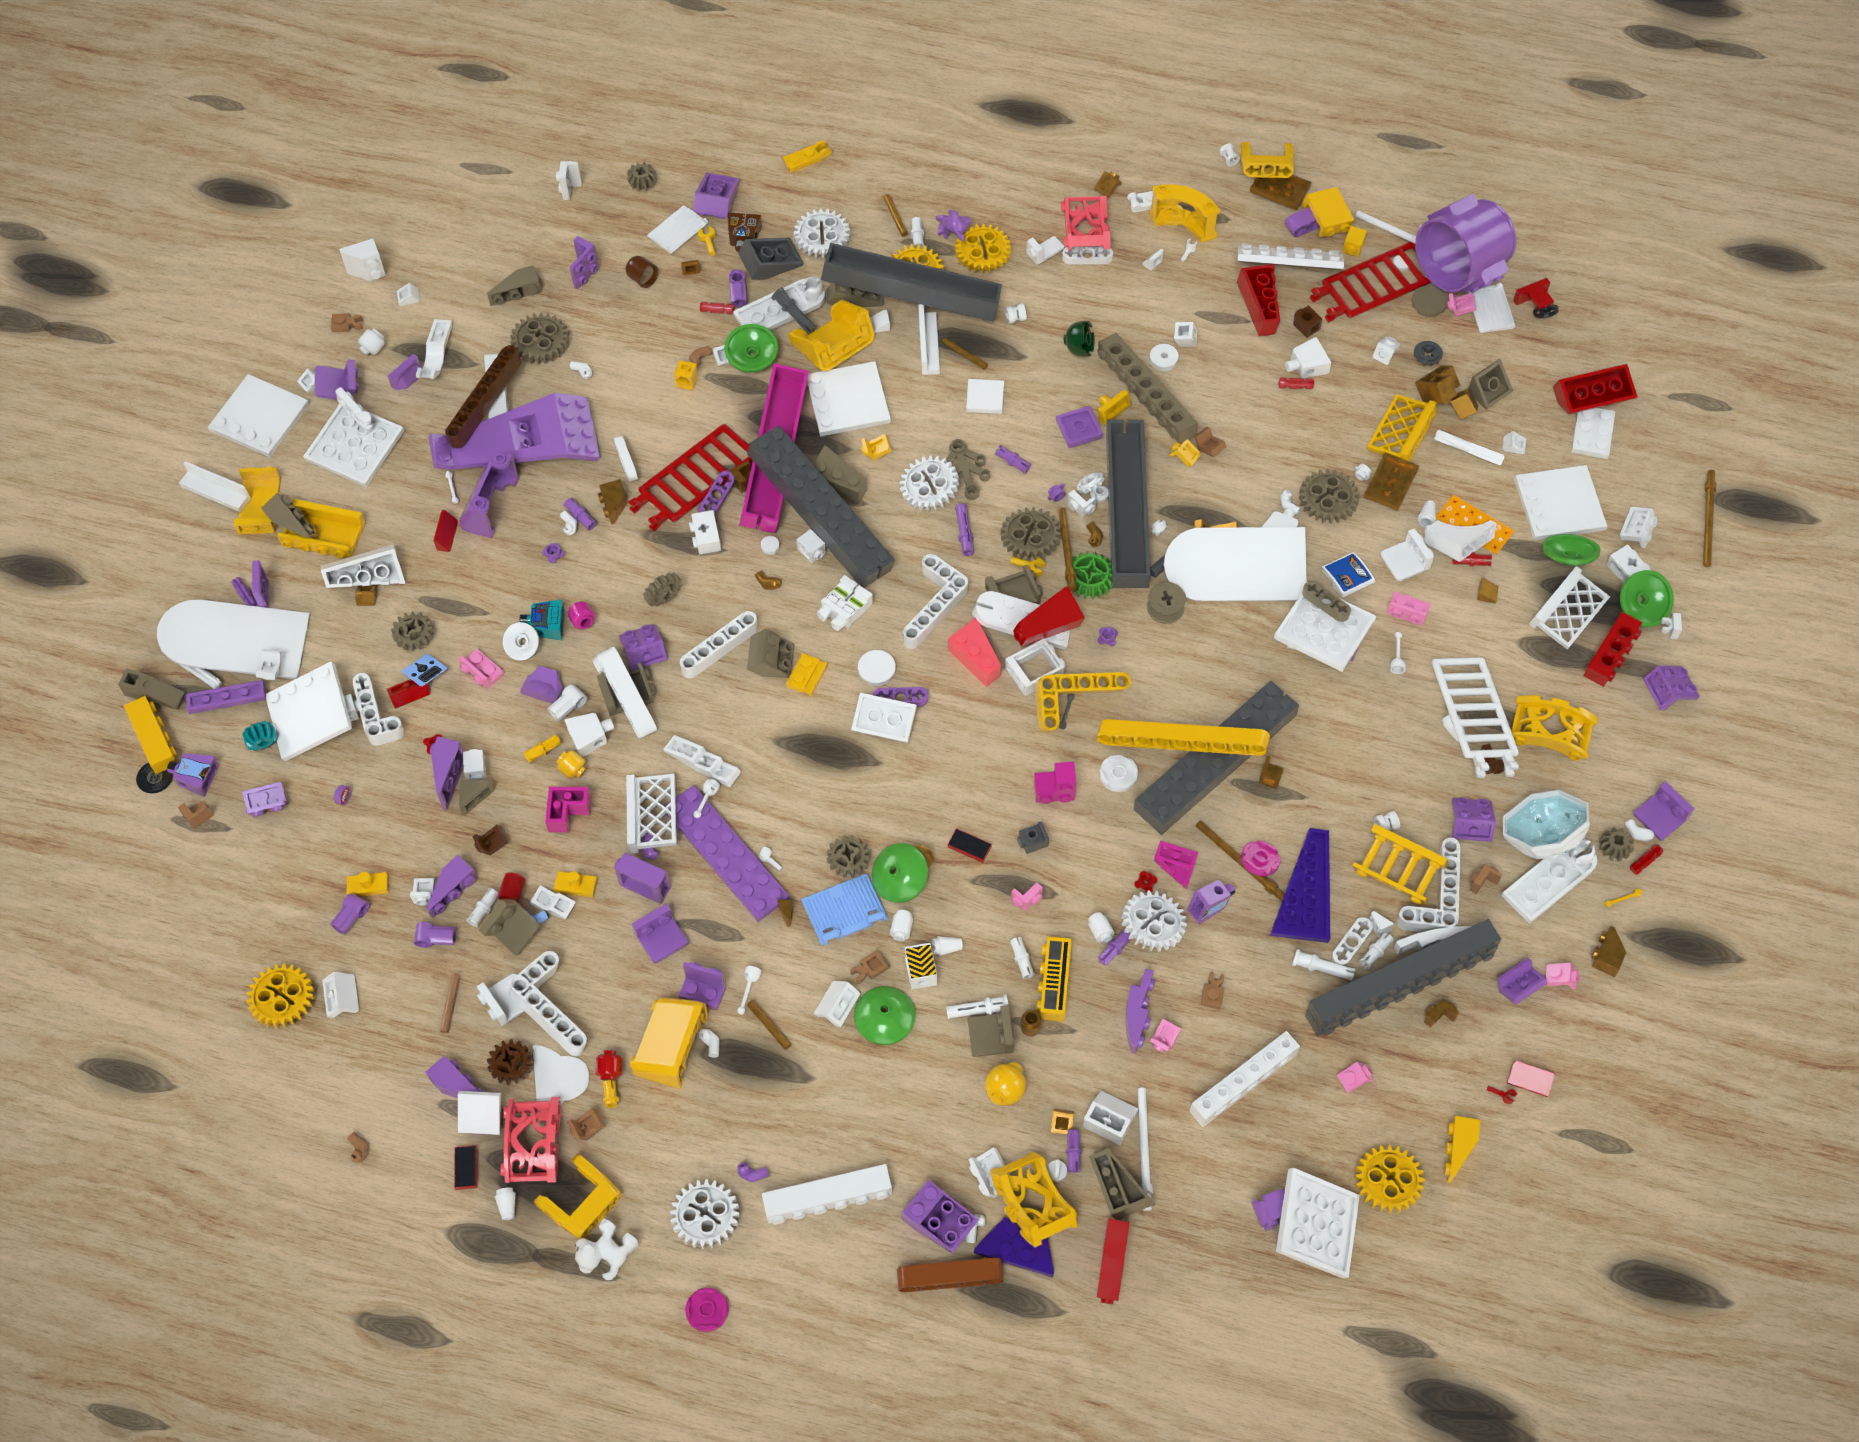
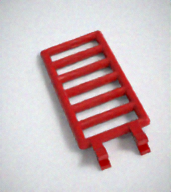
[1310,242,1431,323]
[628,424,753,532]

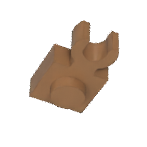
[331,313,363,332]
[850,951,888,984]
[1200,972,1225,1010]

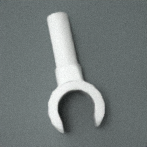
[1180,238,1197,262]
[759,847,783,871]

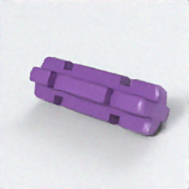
[231,577,257,606]

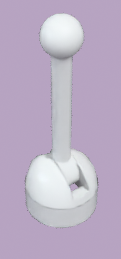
[1390,632,1406,674]
[694,779,720,818]
[737,966,762,1015]

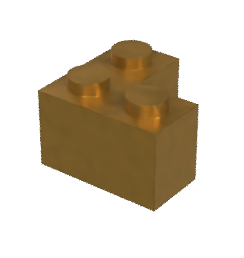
[1415,365,1460,405]

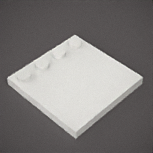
[807,361,891,436]
[208,374,310,458]
[303,404,405,488]
[1514,465,1607,540]
[1274,590,1376,672]
[265,662,352,761]
[1276,1168,1360,1279]

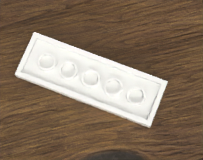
[1237,243,1344,269]

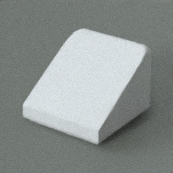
[1142,249,1163,271]
[396,282,420,306]
[870,309,890,333]
[712,345,729,366]
[297,368,315,393]
[1502,431,1526,455]
[1369,911,1394,937]

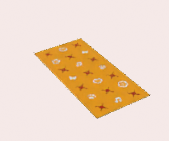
[1436,494,1515,555]

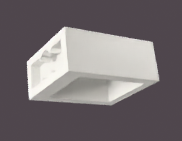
[1005,638,1066,697]

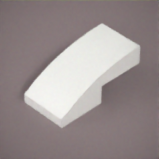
[530,885,576,920]

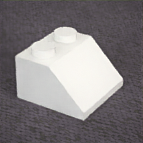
[339,239,386,281]

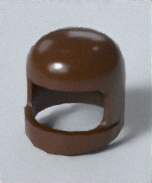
[625,256,658,288]

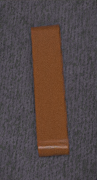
[897,1258,1004,1292]

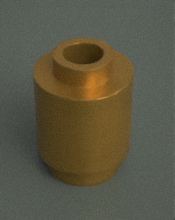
[1020,1010,1042,1037]

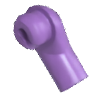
[641,833,658,860]
[737,1162,769,1182]

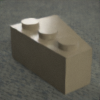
[813,445,867,504]
[1089,1148,1155,1220]

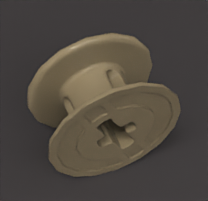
[1147,582,1186,624]

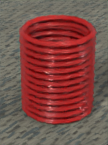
[497,872,526,903]

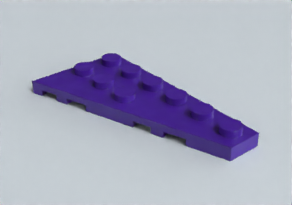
[1269,828,1330,943]

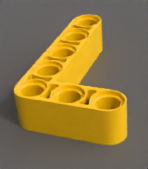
[1035,672,1131,733]

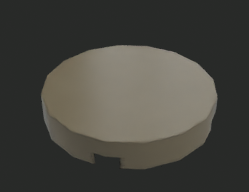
[1412,285,1448,317]

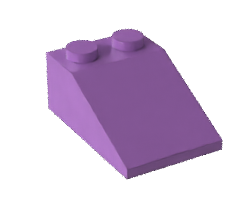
[694,172,740,218]
[430,737,464,810]

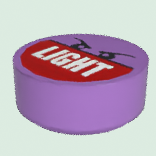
[334,785,351,805]

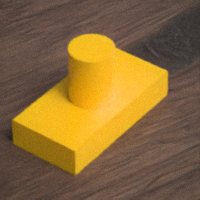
[1098,389,1131,425]
[554,871,598,898]
[347,872,389,897]

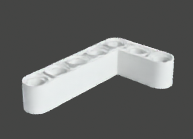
[903,554,968,649]
[592,646,657,739]
[1396,838,1460,932]
[509,951,587,1056]

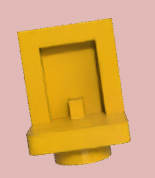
[861,434,892,461]

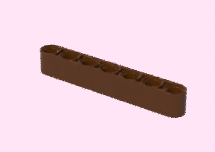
[445,345,521,448]

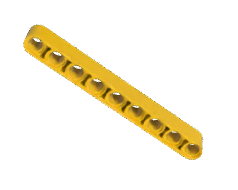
[1096,719,1270,756]

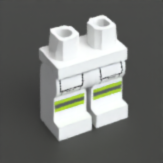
[817,575,873,631]

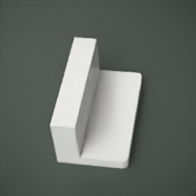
[322,972,359,1018]
[814,981,861,1027]

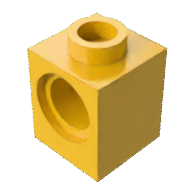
[1342,226,1367,257]
[674,360,698,391]

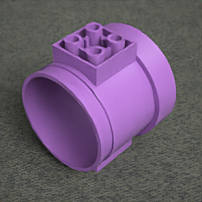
[1415,193,1516,293]

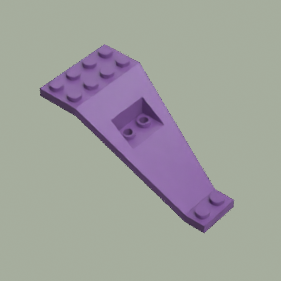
[428,393,600,470]

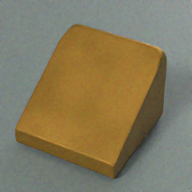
[681,260,700,275]
[1477,578,1499,603]
[355,585,377,606]
[777,899,794,927]
[1050,1109,1074,1134]

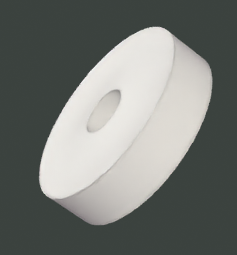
[1149,344,1179,371]

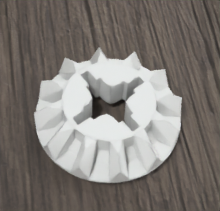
[1077,473,1105,494]

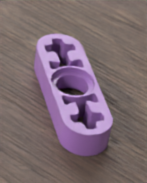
[698,471,734,514]
[873,687,928,707]

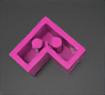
[1034,762,1076,804]
[545,786,591,833]

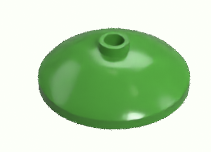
[724,324,778,373]
[1543,534,1600,566]
[1620,570,1674,627]
[872,843,928,903]
[854,986,915,1045]

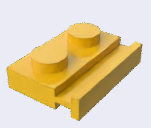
[786,653,828,697]

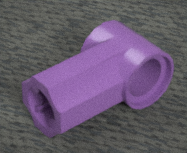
[729,269,747,307]
[330,893,370,934]
[414,922,456,948]

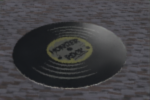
[136,763,173,794]

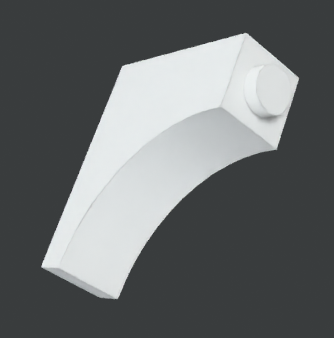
[1424,520,1497,562]

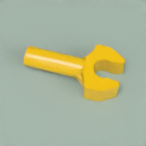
[698,226,716,256]
[1010,556,1046,577]

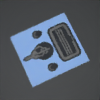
[401,653,448,687]

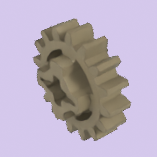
[643,572,683,607]
[391,611,434,651]
[827,835,870,878]

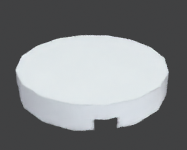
[858,650,896,686]
[1099,754,1138,792]

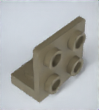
[479,899,540,956]
[968,1005,1014,1057]

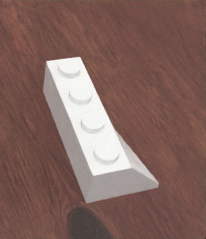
[321,544,406,588]

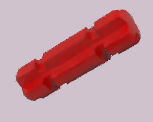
[700,302,735,315]
[1278,377,1314,389]
[1630,845,1663,875]

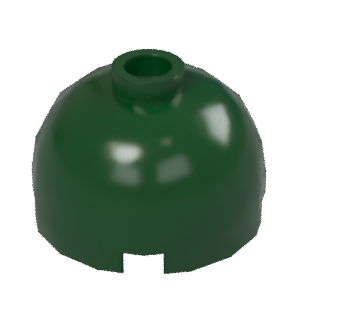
[1063,321,1095,357]

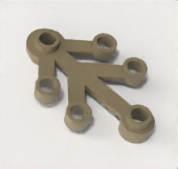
[946,439,990,500]

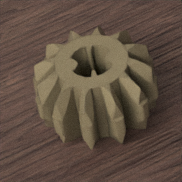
[627,162,656,191]
[1599,827,1634,862]

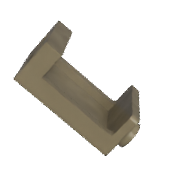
[985,565,1043,604]
[597,663,656,716]

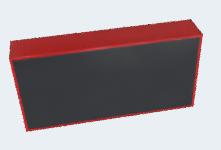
[948,829,992,863]
[454,1146,477,1190]

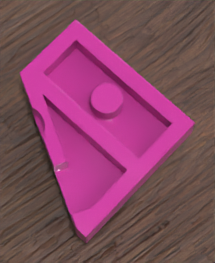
[1154,841,1198,889]

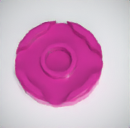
[1240,841,1281,876]
[685,1288,729,1332]

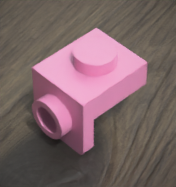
[1447,292,1477,317]
[1011,883,1043,911]
[1546,963,1579,989]
[1150,1019,1182,1052]
[1337,1062,1374,1093]

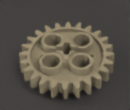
[510,312,569,364]
[1299,469,1360,524]
[1001,507,1061,561]

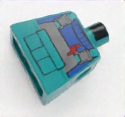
[520,600,564,640]

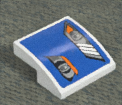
[1322,552,1375,597]

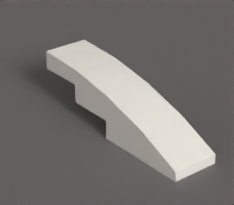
[663,735,741,787]
[1393,926,1472,956]

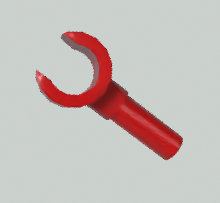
[1487,1086,1518,1104]

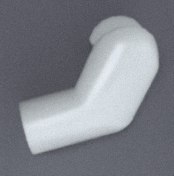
[570,361,592,379]
[1280,490,1301,516]
[560,510,578,535]
[1625,819,1654,841]
[965,1214,985,1243]

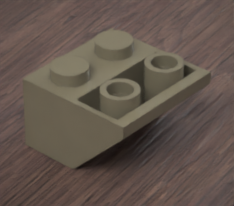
[747,629,794,678]

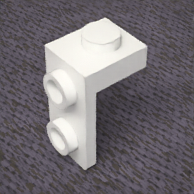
[1026,236,1064,265]

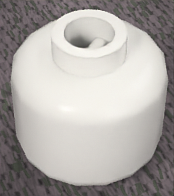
[358,328,385,356]

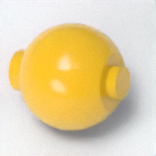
[985,1062,1026,1106]

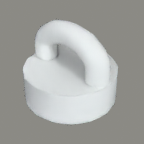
[1047,1159,1067,1183]

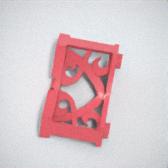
[1061,196,1110,250]
[501,1097,561,1183]

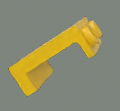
[1302,187,1354,237]

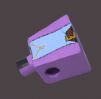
[167,753,219,797]
[1187,880,1235,925]

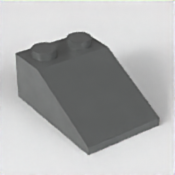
[738,237,804,280]

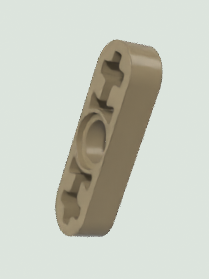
[1302,581,1351,622]

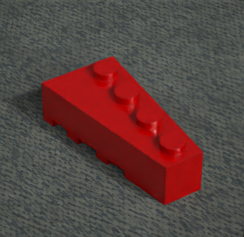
[1237,264,1280,336]

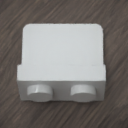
[1380,528,1434,582]
[476,974,535,1027]

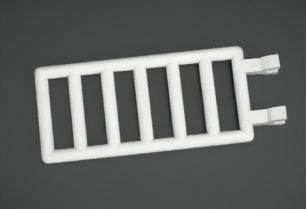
[1431,657,1519,778]

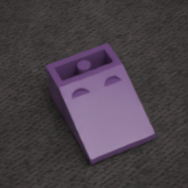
[901,1180,979,1254]

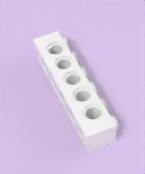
[1190,1031,1300,1127]

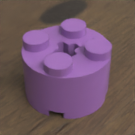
[1251,1188,1285,1231]

